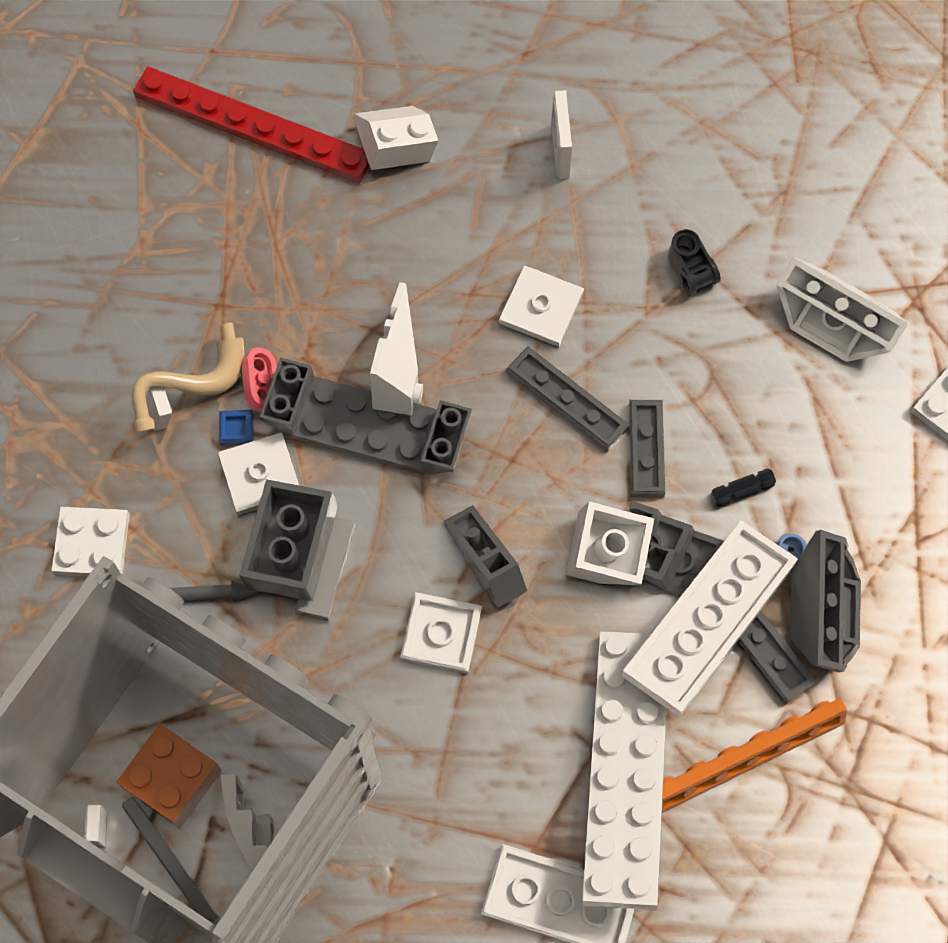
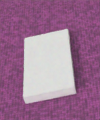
[481,844,634,943]

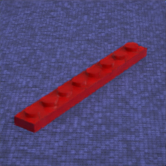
[133,66,369,184]

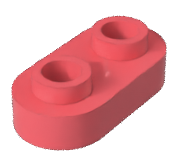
[241,347,277,413]

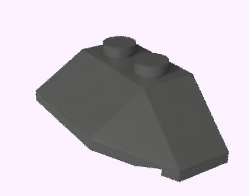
[790,529,861,672]

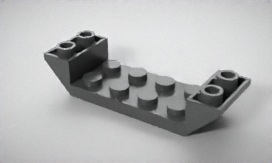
[259,358,472,474]

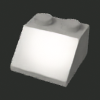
[353,106,438,170]
[566,501,654,585]

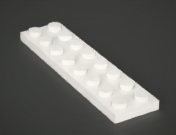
[582,631,666,910]

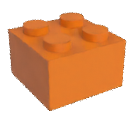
[116,723,222,829]

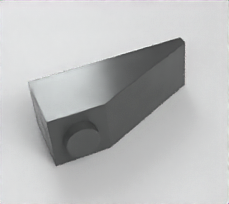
[444,505,527,608]

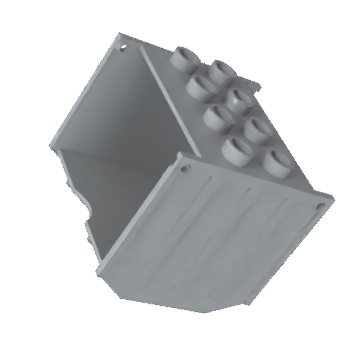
[0,555,382,943]

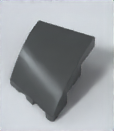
[629,500,724,597]

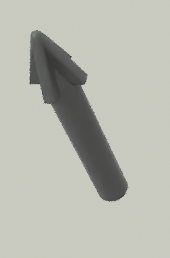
[170,580,259,602]

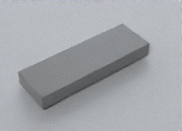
[295,518,355,621]

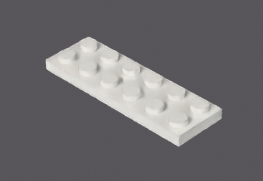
[621,521,798,717]

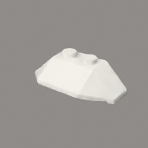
[777,256,909,362]

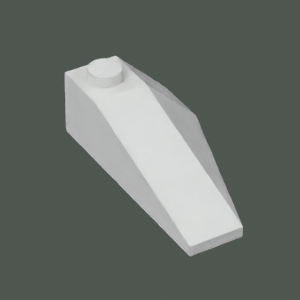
[370,282,423,416]

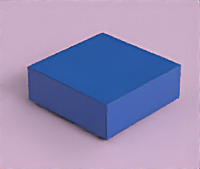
[219,410,254,446]

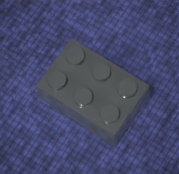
[239,479,338,601]

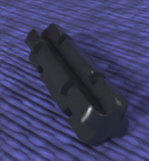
[711,468,776,507]

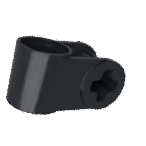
[668,229,721,296]

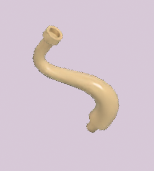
[132,323,245,432]

